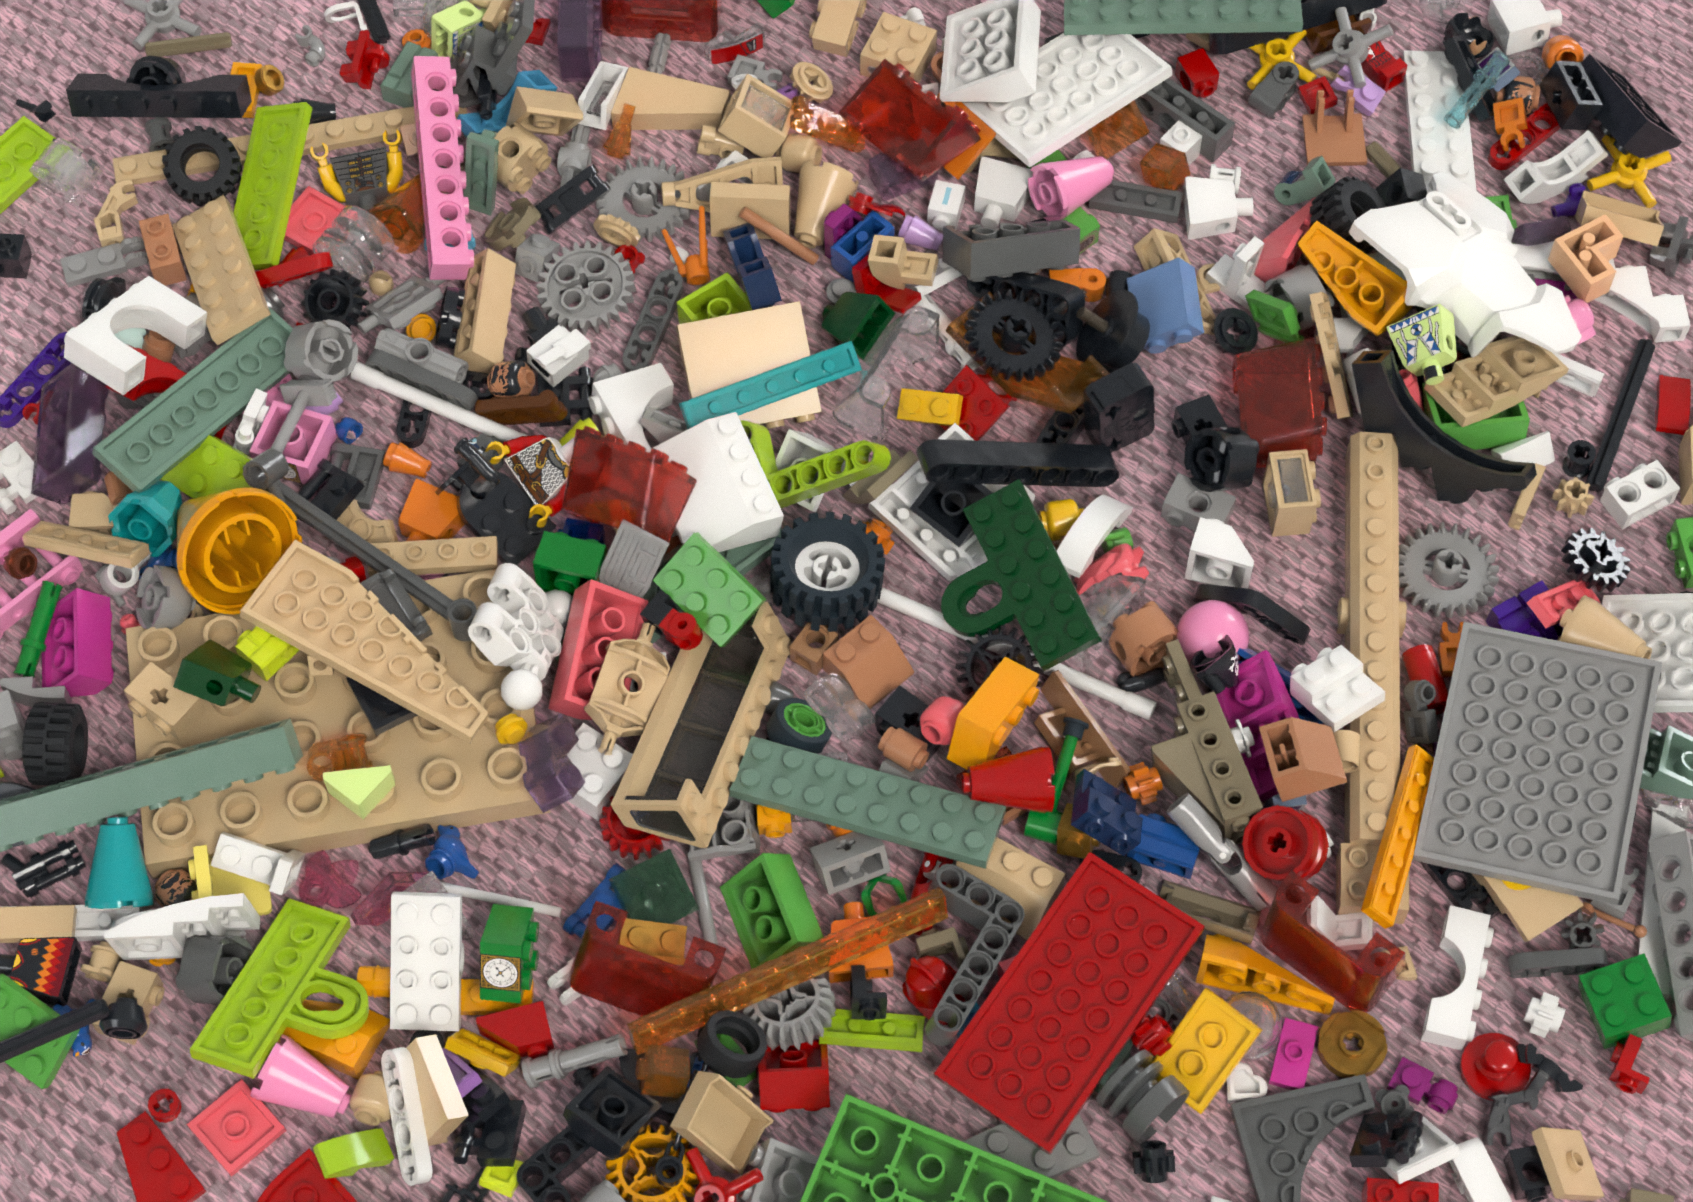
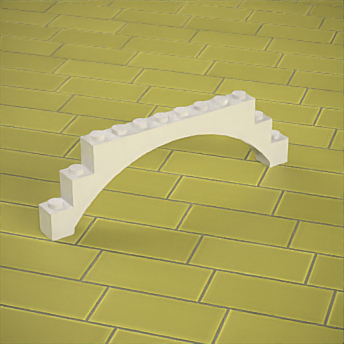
[1314,241,1691,366]

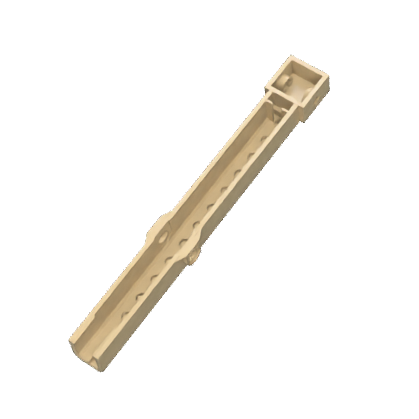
[1336,432,1409,924]

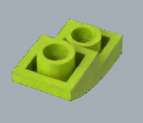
[313,1128,395,1179]

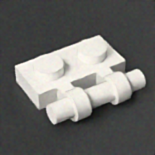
[233,389,270,457]
[0,441,52,515]

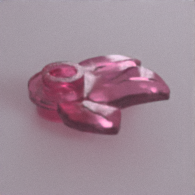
[299,850,362,909]

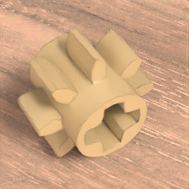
[1552,477,1594,518]

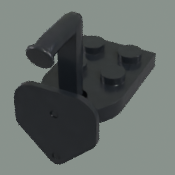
[435,438,557,565]

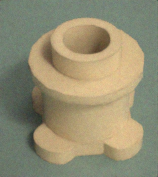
[80,941,123,983]

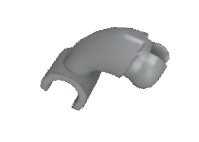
[295,25,325,67]

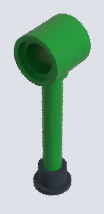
[1024,717,1089,845]

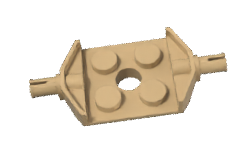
[584,623,670,755]

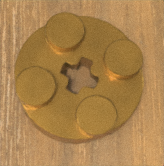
[1317,1010,1388,1078]

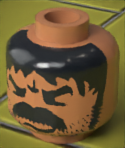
[1495,76,1540,115]
[487,360,535,398]
[155,869,197,907]

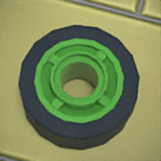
[766,698,833,755]

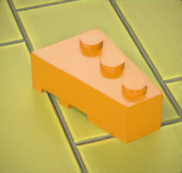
[947,657,1040,770]

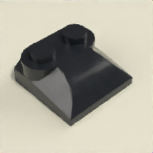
[563,1066,663,1158]

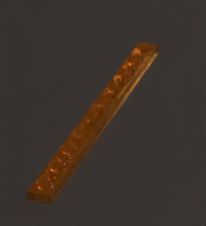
[627,887,948,1055]

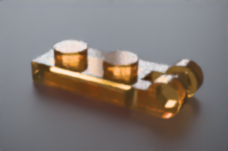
[790,96,866,153]

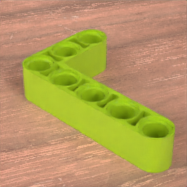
[740,420,891,508]

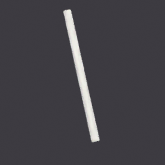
[405,874,562,918]

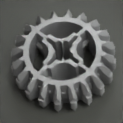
[743,963,836,1052]

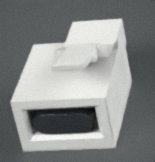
[526,325,591,387]

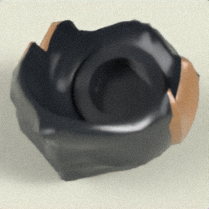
[1443,13,1495,59]

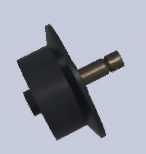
[1076,290,1150,370]

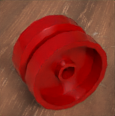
[1242,805,1329,883]

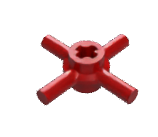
[685,1147,763,1202]

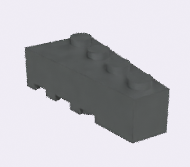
[942,220,1080,282]

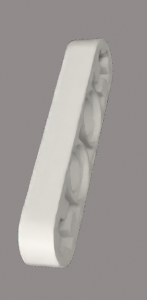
[381,1047,433,1186]

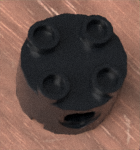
[1184,427,1259,492]

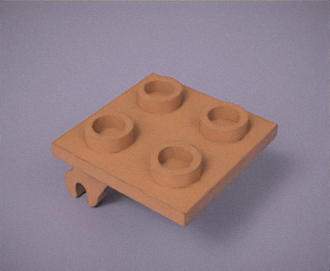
[1302,89,1367,166]

